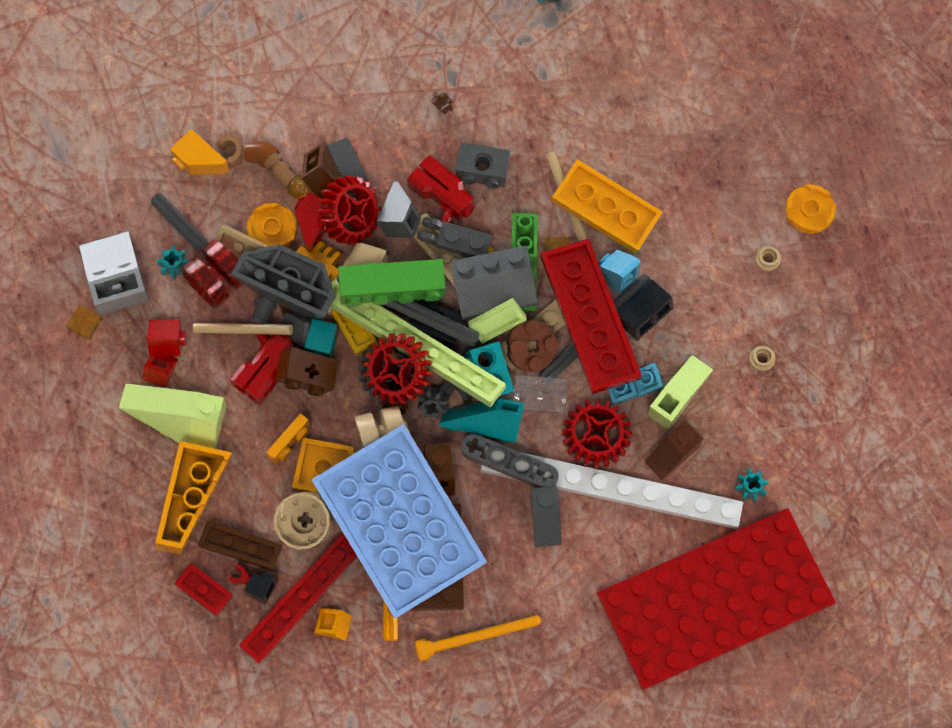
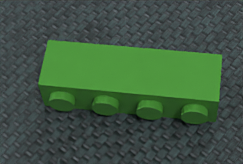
[338,259,446,307]

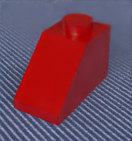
[294,192,325,252]

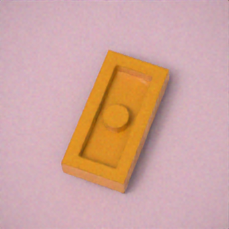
[266,413,310,465]

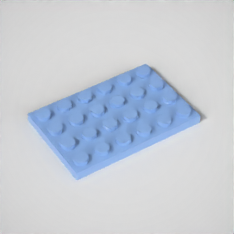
[312,424,487,618]

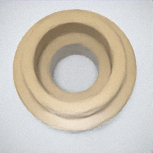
[755,246,781,271]
[749,346,775,371]

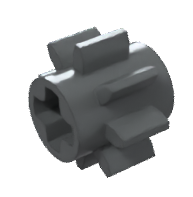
[417,385,450,419]

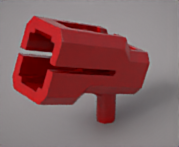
[407,155,475,223]
[230,334,294,405]

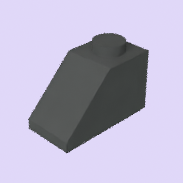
[530,486,561,547]

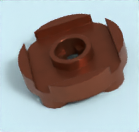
[506,320,559,372]

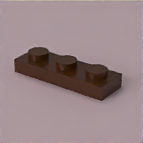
[198,520,283,571]

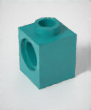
[304,319,339,358]

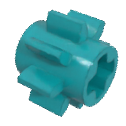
[157,246,190,280]
[735,469,769,503]

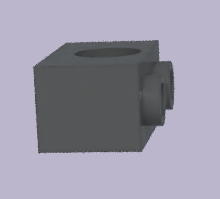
[456,143,510,189]

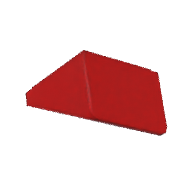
[143,356,178,387]

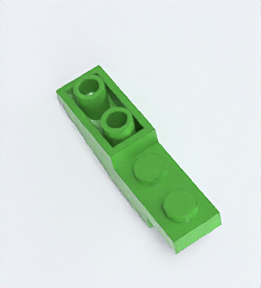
[511,213,538,311]

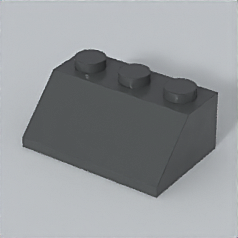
[451,246,539,320]

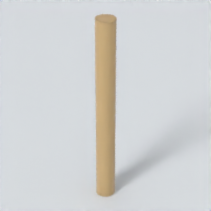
[546,152,588,241]
[193,323,293,335]

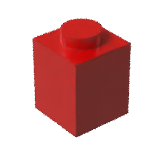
[147,320,186,356]

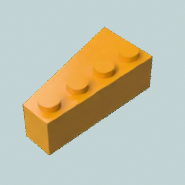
[155,441,232,555]

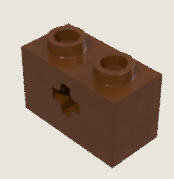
[275,347,338,396]

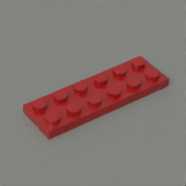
[540,239,642,394]

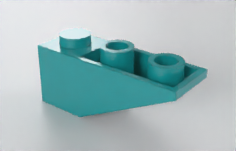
[439,398,525,443]

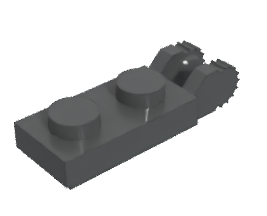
[417,217,492,257]

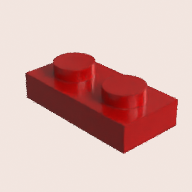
[174,563,234,617]

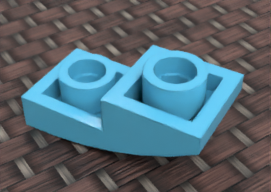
[608,363,665,405]

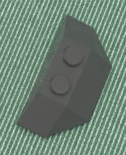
[231,244,336,319]

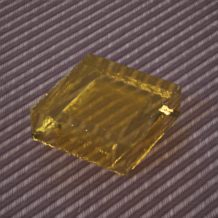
[66,305,102,340]

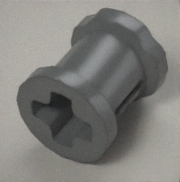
[248,298,277,324]

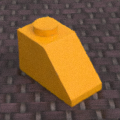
[170,129,229,175]

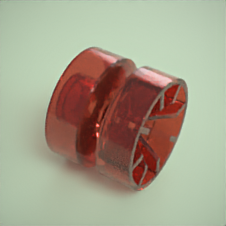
[180,239,243,309]

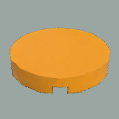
[785,184,836,234]
[247,203,297,248]

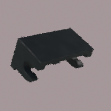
[617,280,673,341]

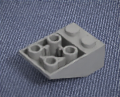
[79,231,149,316]

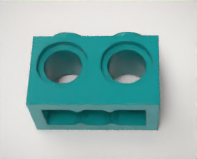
[464,342,515,402]

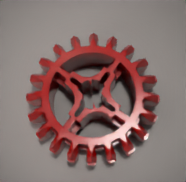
[316,175,382,245]
[362,333,433,404]
[561,398,632,469]

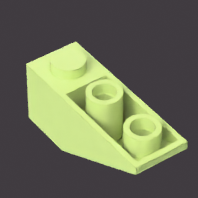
[647,355,713,430]

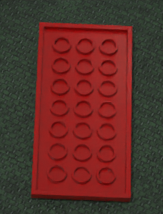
[597,508,836,691]

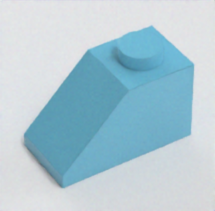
[599,249,641,295]

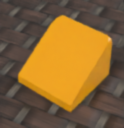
[314,608,352,641]

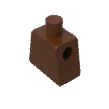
[424,443,455,496]

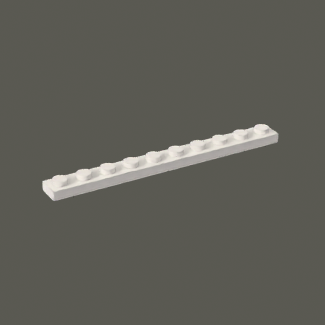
[480,446,743,529]

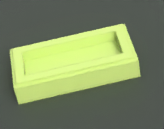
[468,298,527,344]

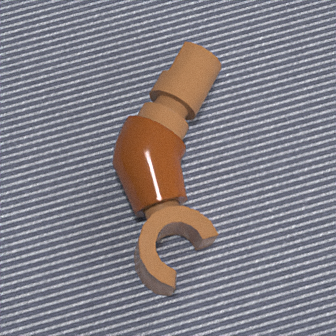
[216,135,297,189]

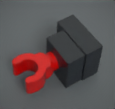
[228,565,278,605]

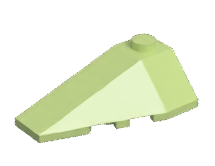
[119,383,227,449]

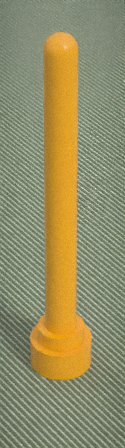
[414,615,541,662]

